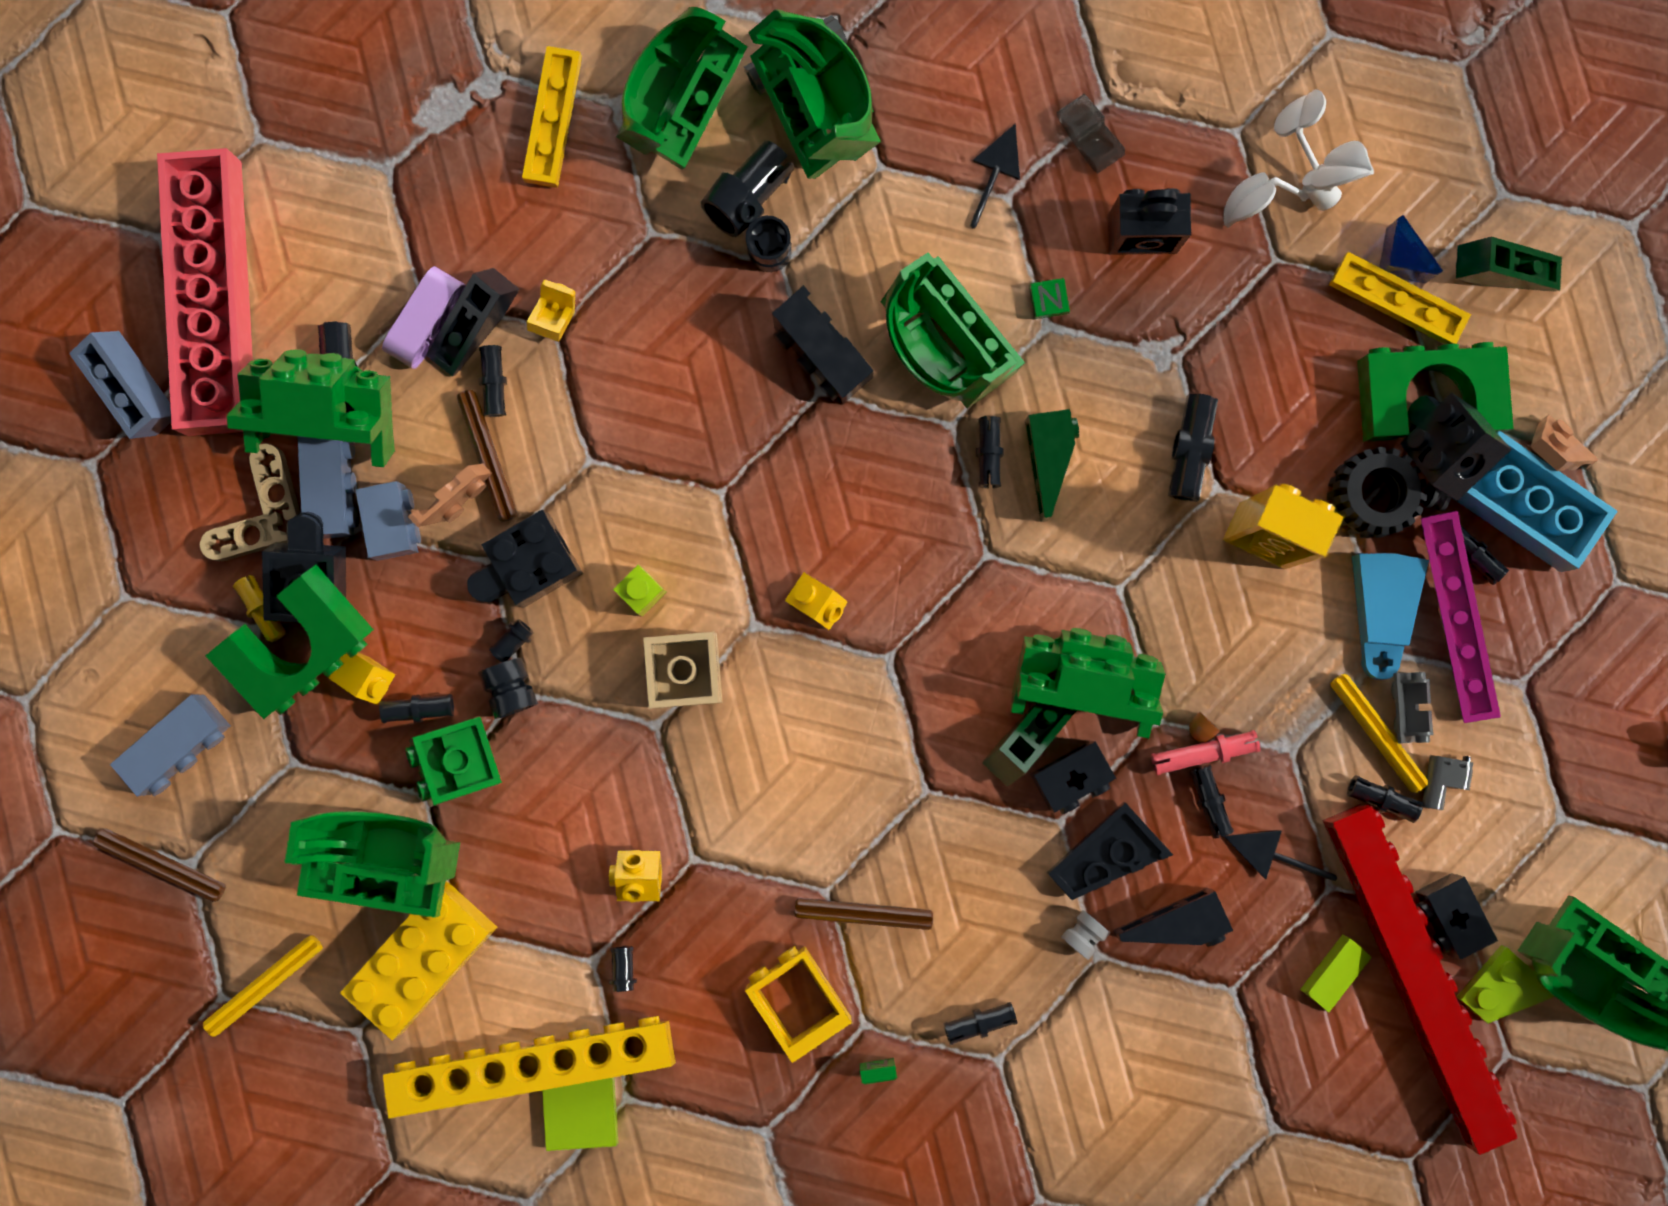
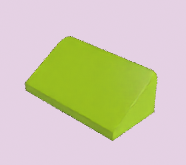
[1300,934,1372,1012]

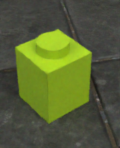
[613,565,667,617]

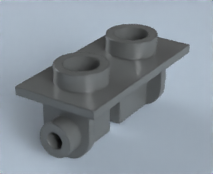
[1391,672,1434,744]

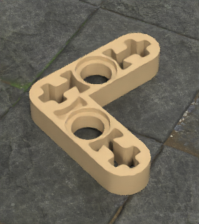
[200,444,300,561]

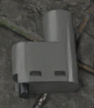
[1422,755,1473,810]

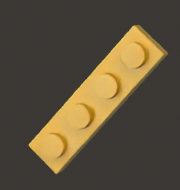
[522,46,582,188]
[1329,252,1472,344]

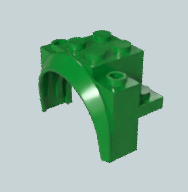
[748,9,881,179]
[227,349,395,467]
[284,811,460,918]
[1517,895,1668,1052]

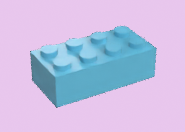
[1453,431,1618,572]

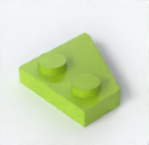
[1456,945,1554,1024]

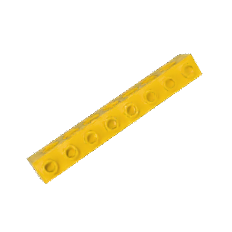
[383,1016,676,1119]

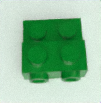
[405,717,502,807]

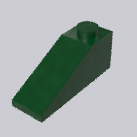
[1456,236,1562,292]
[1025,409,1079,522]
[982,702,1077,787]

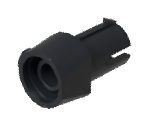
[701,141,794,237]

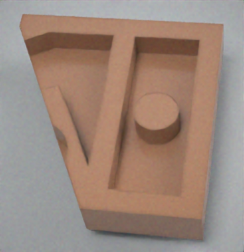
[1531,414,1598,471]
[408,463,492,527]

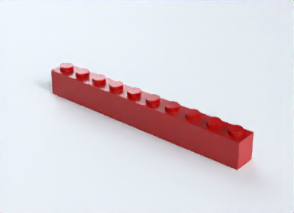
[1322,804,1518,1155]

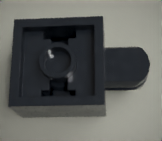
[1108,188,1191,255]
[1400,392,1512,501]
[467,509,583,608]
[262,512,346,622]

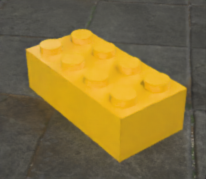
[1223,483,1344,569]
[340,880,498,1041]

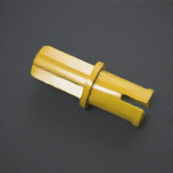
[233,575,286,642]

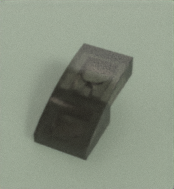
[1057,93,1125,174]

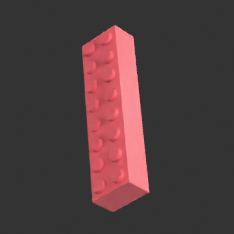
[157,148,253,436]

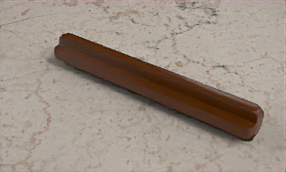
[457,390,517,522]
[93,829,226,902]
[794,898,933,930]

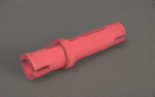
[1151,730,1260,776]

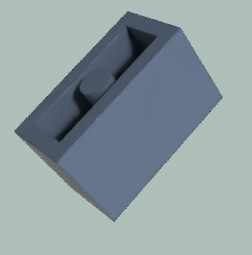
[355,481,421,561]

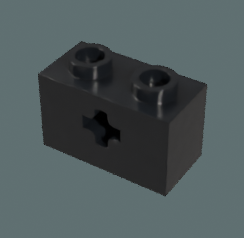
[1030,741,1116,815]
[1415,873,1498,960]

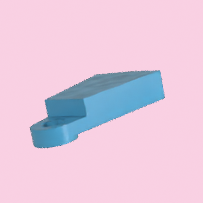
[1352,553,1429,680]

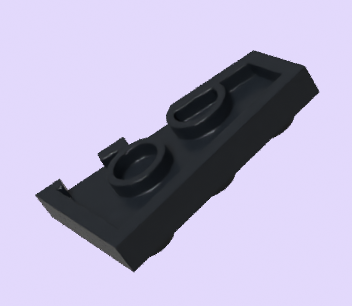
[1046,802,1173,900]

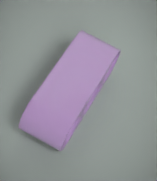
[382,266,466,369]

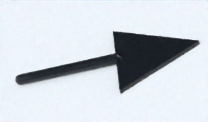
[970,123,1020,229]
[1224,830,1337,881]

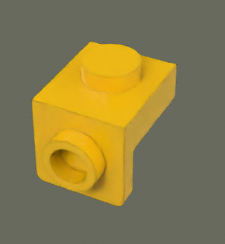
[527,280,575,342]
[785,572,847,630]

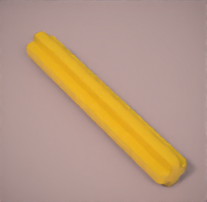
[1330,674,1428,793]
[203,935,323,1037]

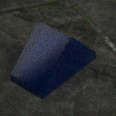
[1379,215,1443,284]

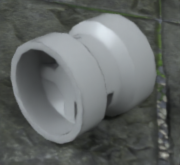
[1061,910,1111,960]

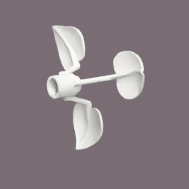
[1224,89,1374,228]

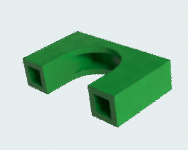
[1357,342,1514,442]
[205,565,374,720]

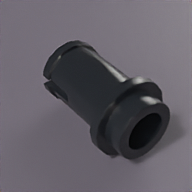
[489,619,534,662]
[609,946,637,992]

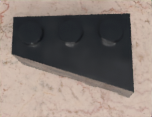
[772,285,874,405]

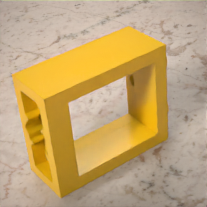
[745,946,852,1063]

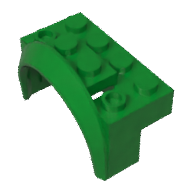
[880,252,1025,409]

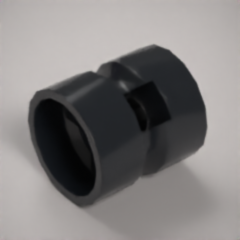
[746,215,792,273]
[478,658,538,719]

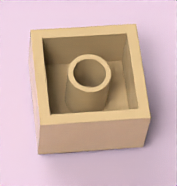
[643,632,723,709]

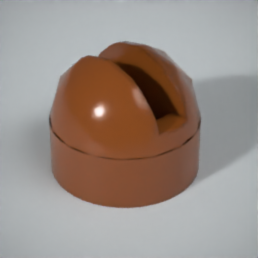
[1189,712,1220,742]

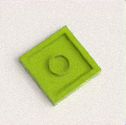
[542,1077,618,1151]

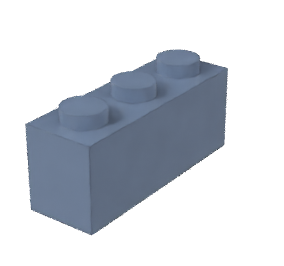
[69,331,171,439]
[298,436,359,539]
[110,694,231,797]

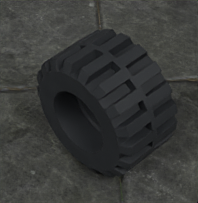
[1327,447,1427,539]

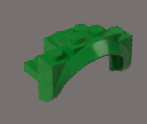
[616,7,748,170]
[1011,628,1166,739]

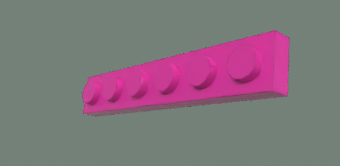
[1420,510,1501,723]

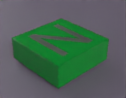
[1029,278,1070,319]
[859,1058,897,1085]

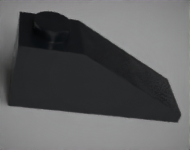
[426,268,520,377]
[1113,888,1233,947]

